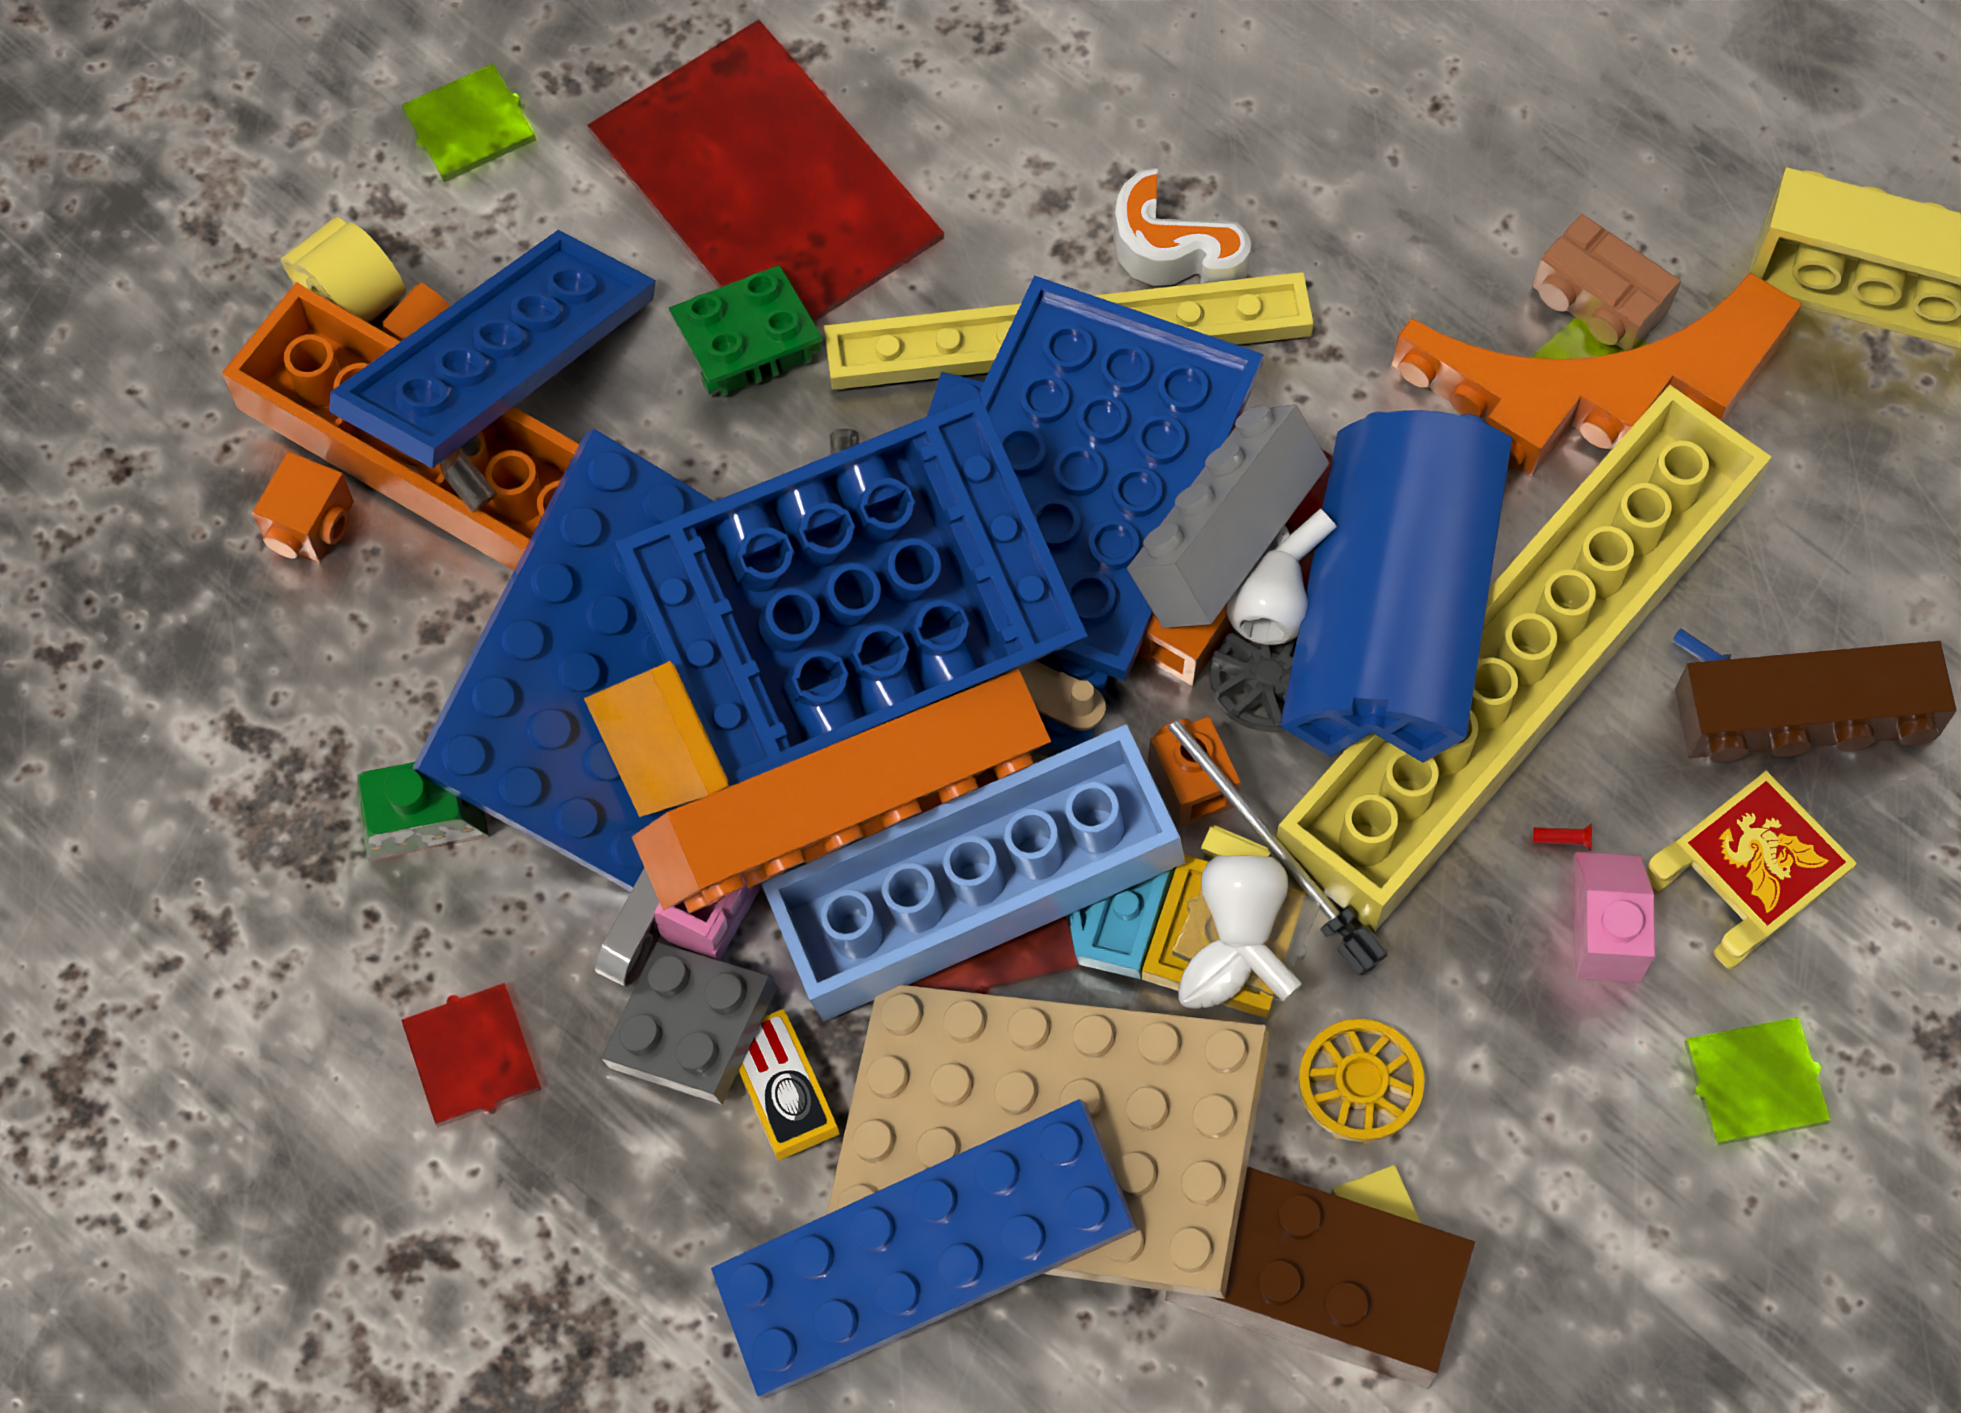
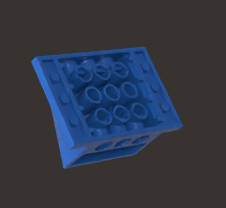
[613,395,1088,791]

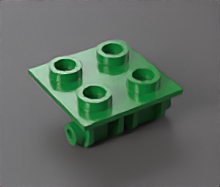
[669,265,823,397]

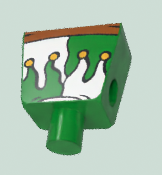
[356,762,489,861]

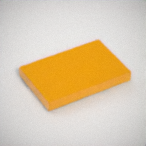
[584,661,729,817]

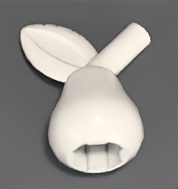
[1226,508,1337,645]
[1178,856,1302,1009]

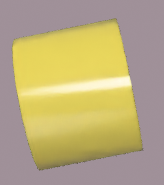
[281,216,406,323]

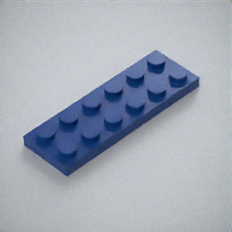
[329,230,656,468]
[711,1099,1138,1398]

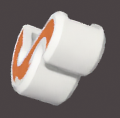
[1114,167,1251,286]

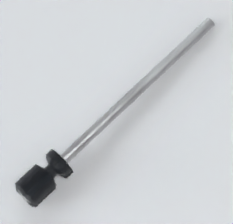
[1168,719,1388,975]

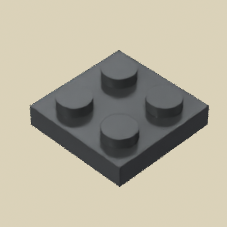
[601,942,778,1105]

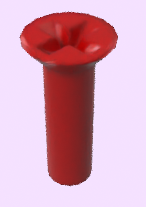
[1533,823,1592,851]

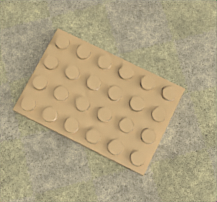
[826,985,1270,1299]

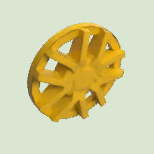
[1298,1019,1425,1145]

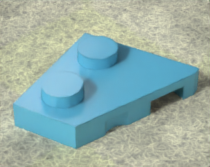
[1069,867,1176,979]

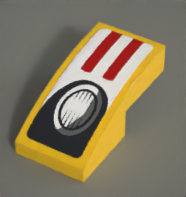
[738,1008,839,1161]

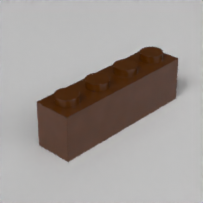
[1675,641,1957,763]

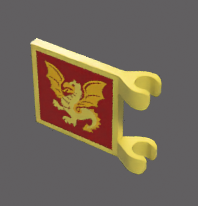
[1646,770,1858,969]

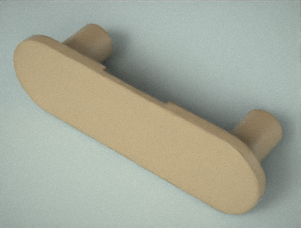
[1019,660,1106,731]

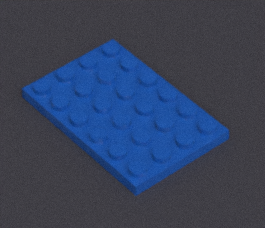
[978,275,1264,682]
[412,429,714,892]

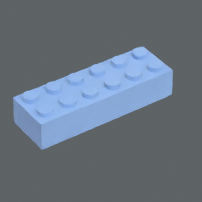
[762,724,1185,1022]

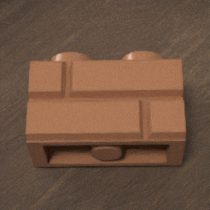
[1532,213,1681,351]

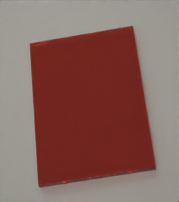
[587,19,944,323]

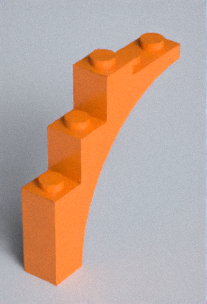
[1392,272,1802,478]

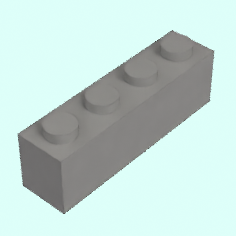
[1127,404,1330,628]

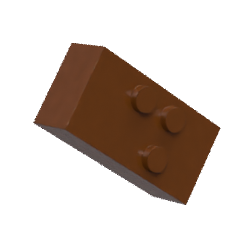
[1165,1166,1476,1389]

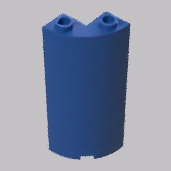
[1280,410,1512,763]

